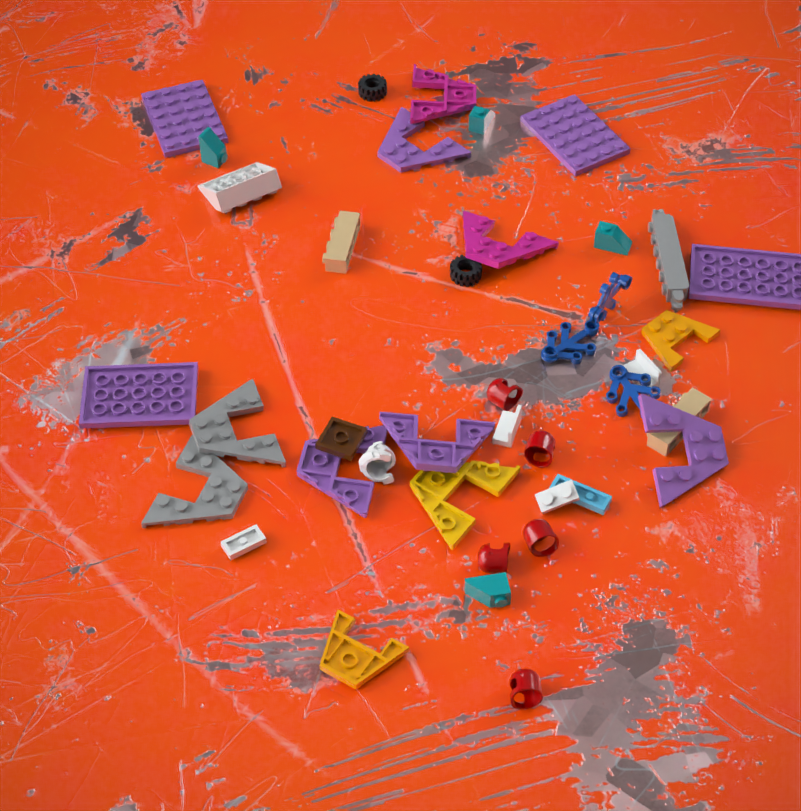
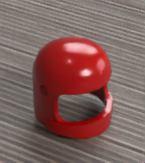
[487,378,523,411]
[524,430,556,468]
[523,519,559,557]
[478,542,511,574]
[509,668,543,709]

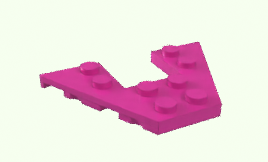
[410,64,477,124]
[462,211,559,269]

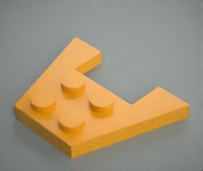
[641,310,720,372]
[319,609,409,689]

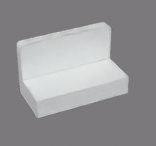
[623,349,662,387]
[492,404,522,448]

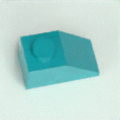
[468,106,495,135]
[198,127,228,168]
[594,221,632,256]
[464,572,511,608]

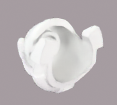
[359,441,396,485]

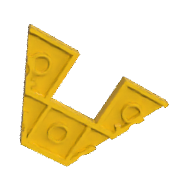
[410,460,520,550]

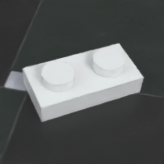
[535,479,580,514]
[220,524,267,561]

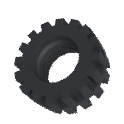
[358,74,387,102]
[450,255,482,287]

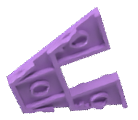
[377,107,471,173]
[638,394,729,508]
[379,411,495,473]
[296,425,388,518]

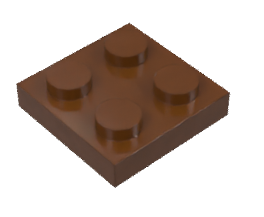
[315,416,368,461]

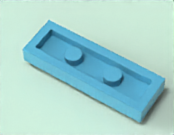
[549,474,612,515]

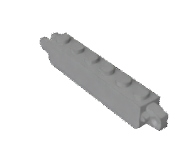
[648,209,689,311]

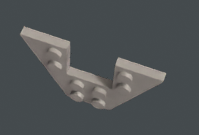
[189,379,286,467]
[141,435,248,528]

